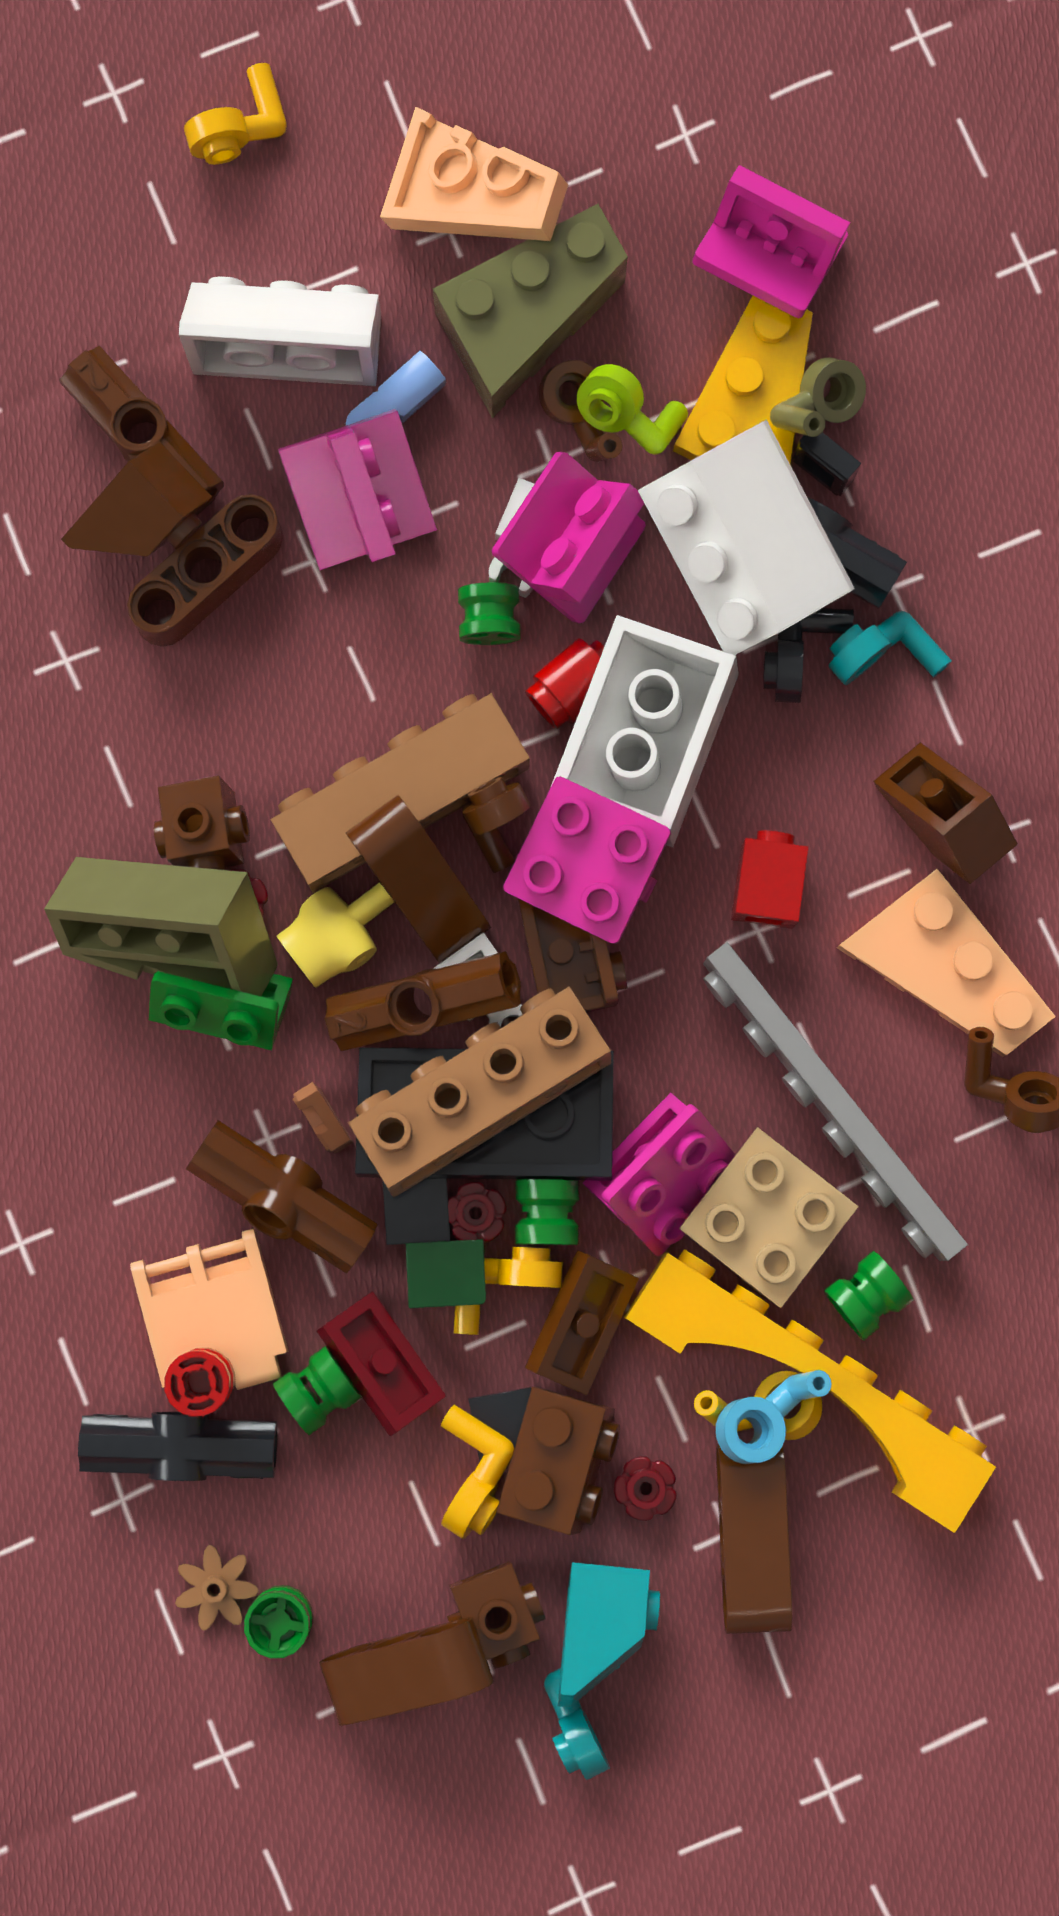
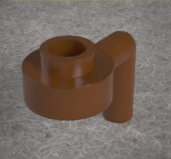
[539,360,623,462]
[462,777,531,873]
[964,1027,1059,1133]

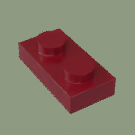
[316,1291,446,1436]

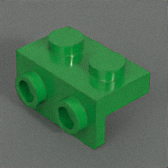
[148,971,293,1051]

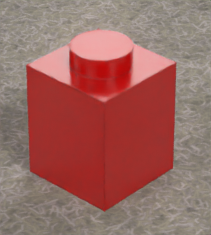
[731,830,809,929]

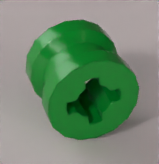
[458,582,521,645]

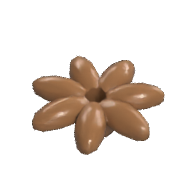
[175,1545,259,1630]

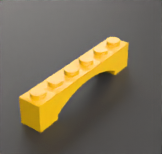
[624,1249,996,1533]

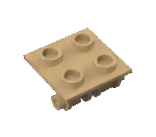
[679,1127,859,1308]

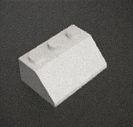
[179,277,381,386]
[638,419,855,655]
[551,615,738,847]

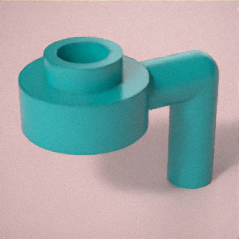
[828,611,952,686]
[544,1666,620,1780]

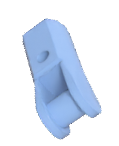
[346,351,446,425]

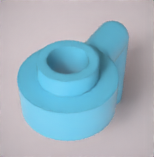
[716,1370,832,1464]

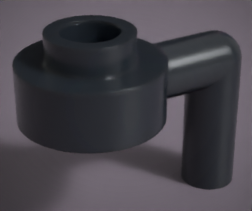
[763,608,854,703]

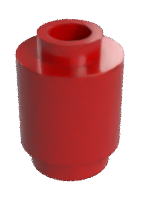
[525,638,605,729]

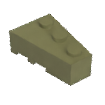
[433,204,628,418]
[44,857,278,996]

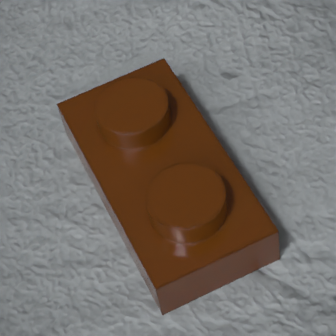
[525,1250,639,1395]

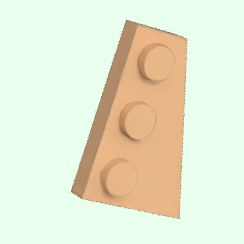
[380,107,568,241]
[837,869,1056,1057]

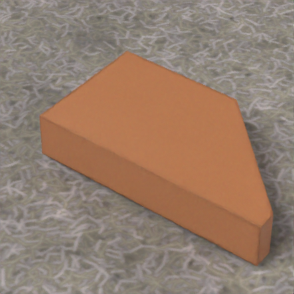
[293,1082,354,1154]

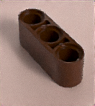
[127,494,283,647]
[346,795,492,964]
[716,1443,792,1634]
[319,1617,494,1726]

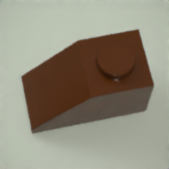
[61,441,212,556]
[873,742,1018,884]

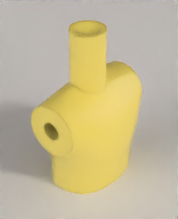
[276,882,394,988]

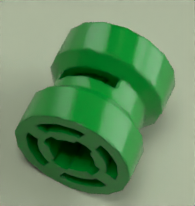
[515,1179,580,1245]
[824,1251,914,1340]
[273,1346,362,1435]
[244,1585,313,1659]

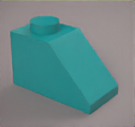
[557,1562,660,1707]

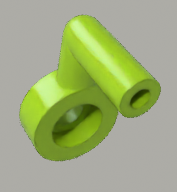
[577,364,688,455]

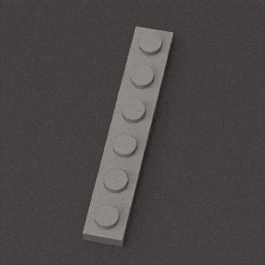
[703,942,968,1261]

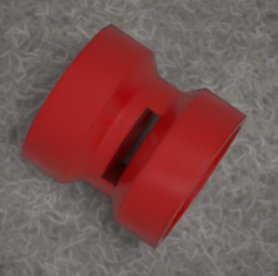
[164,1348,235,1417]

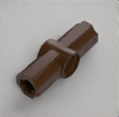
[59,345,224,515]
[324,951,521,1051]
[186,1120,378,1274]

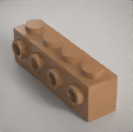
[270,693,530,893]
[348,986,611,1198]

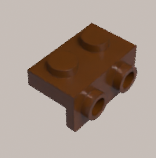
[518,898,628,1012]
[496,1386,620,1535]

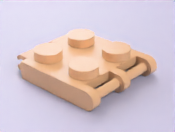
[130,1228,289,1395]

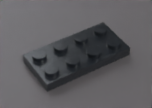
[355,1048,614,1181]

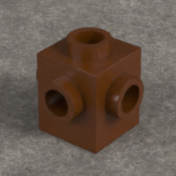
[154,775,250,870]
[447,1561,546,1669]

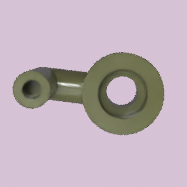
[770,357,866,437]

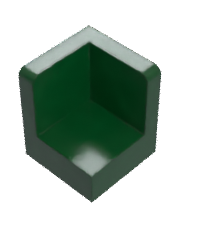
[405,1239,486,1308]

